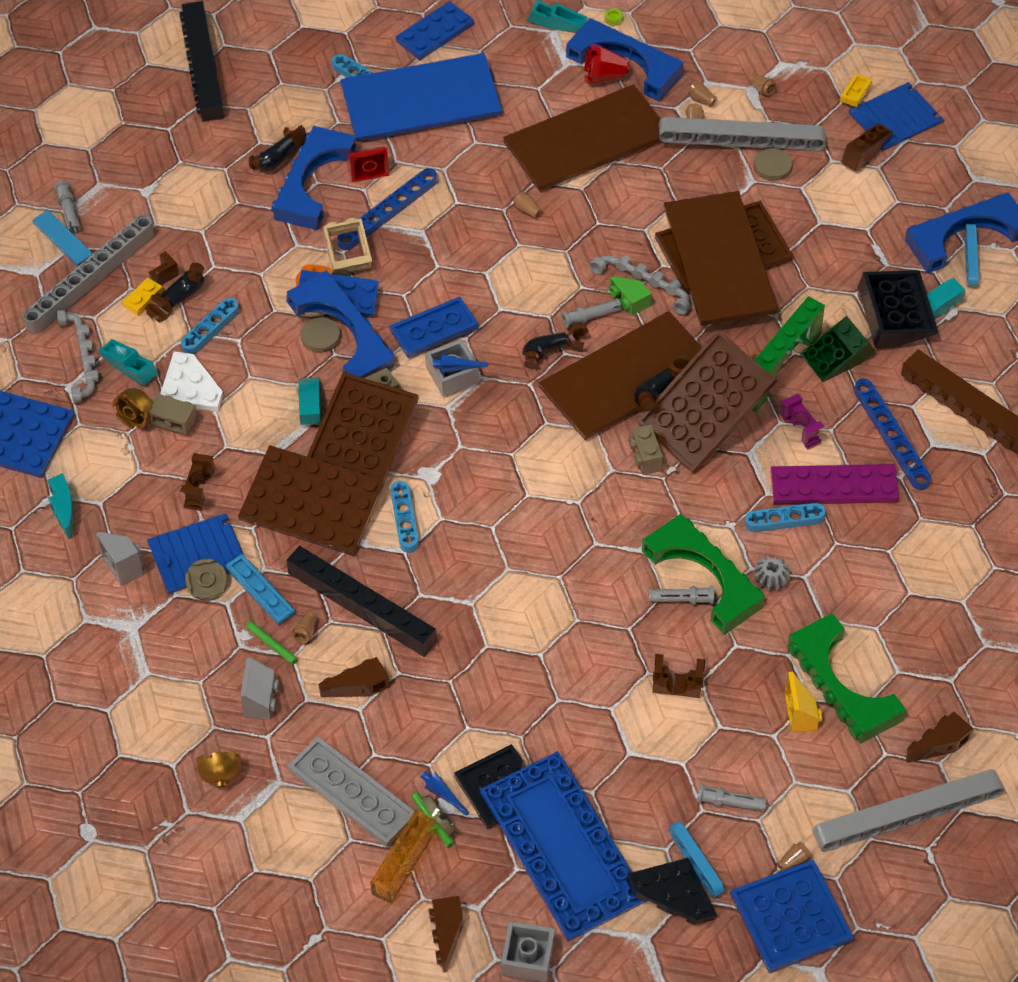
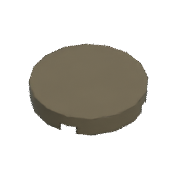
[754,148,792,181]
[300,317,340,353]
[185,559,227,601]
[422,795,455,835]

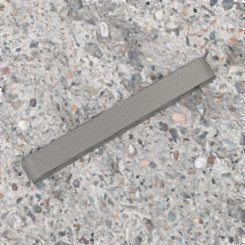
[659,117,826,151]
[23,215,154,334]
[812,769,1005,852]

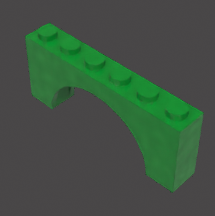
[752,296,825,412]
[642,514,765,635]
[787,613,907,744]

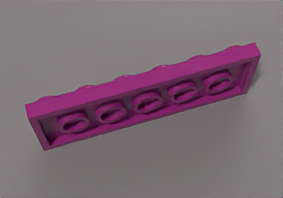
[770,464,899,505]

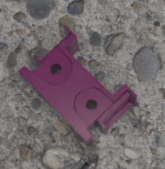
[780,394,824,450]

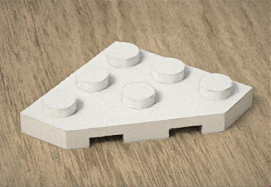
[160,351,223,412]

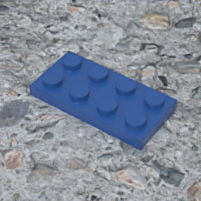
[395,1,474,60]
[299,270,379,318]
[390,296,478,358]

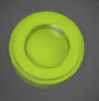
[605,8,623,26]

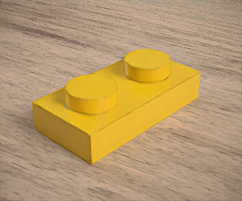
[840,73,872,107]
[122,277,163,316]

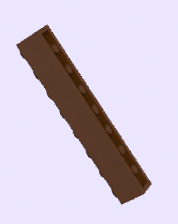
[901,349,1018,455]

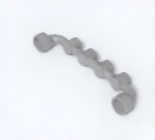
[589,255,690,315]
[56,309,98,403]

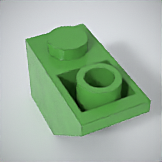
[609,276,652,316]

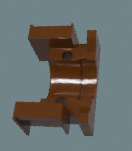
[180,453,215,511]
[652,654,706,698]

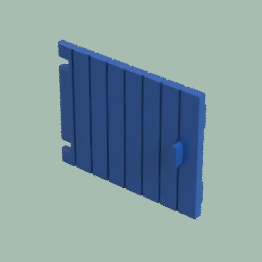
[849,82,944,151]
[147,514,244,594]

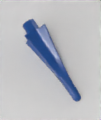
[432,354,489,373]
[421,771,469,815]

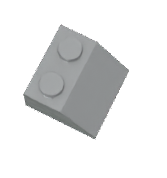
[96,532,144,586]
[240,658,279,719]

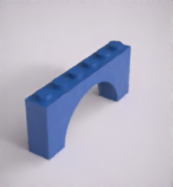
[566,18,683,102]
[271,126,357,231]
[905,192,1018,274]
[286,270,395,378]

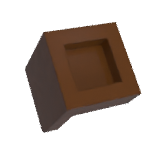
[149,251,179,285]

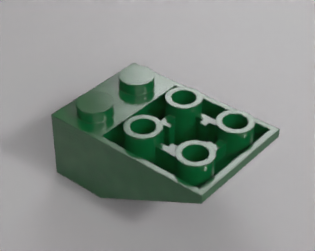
[800,315,876,382]

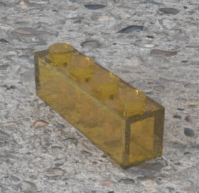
[370,810,436,904]

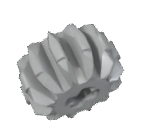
[754,555,790,591]

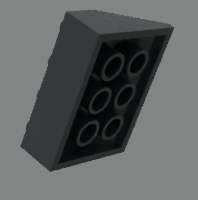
[858,270,938,348]

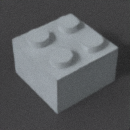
[425,339,479,396]
[501,921,555,982]

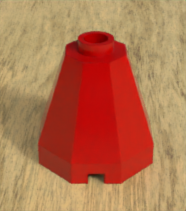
[584,43,630,84]

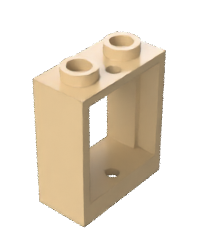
[323,218,372,275]

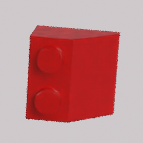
[346,146,389,182]

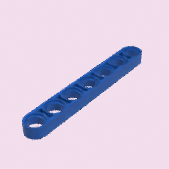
[337,168,437,250]
[854,378,931,490]

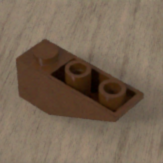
[841,123,893,172]
[318,657,390,697]
[906,711,974,763]
[428,896,463,973]

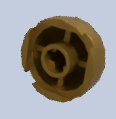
[112,388,153,429]
[196,752,241,788]

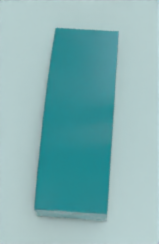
[527,0,588,32]
[927,277,965,319]
[98,339,158,386]
[299,377,321,425]
[47,473,74,540]

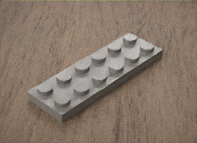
[287,736,417,847]

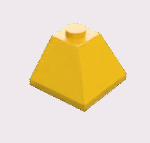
[785,672,822,732]

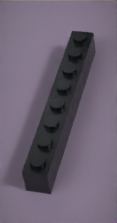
[179,1,224,122]
[286,545,437,657]

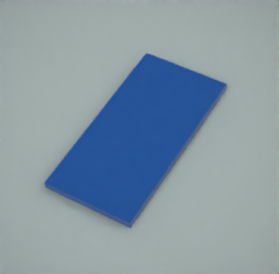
[340,53,502,142]
[480,751,648,942]

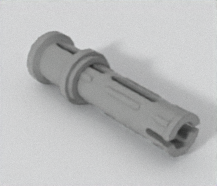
[54,181,81,234]
[561,298,621,329]
[649,586,714,605]
[697,783,766,812]

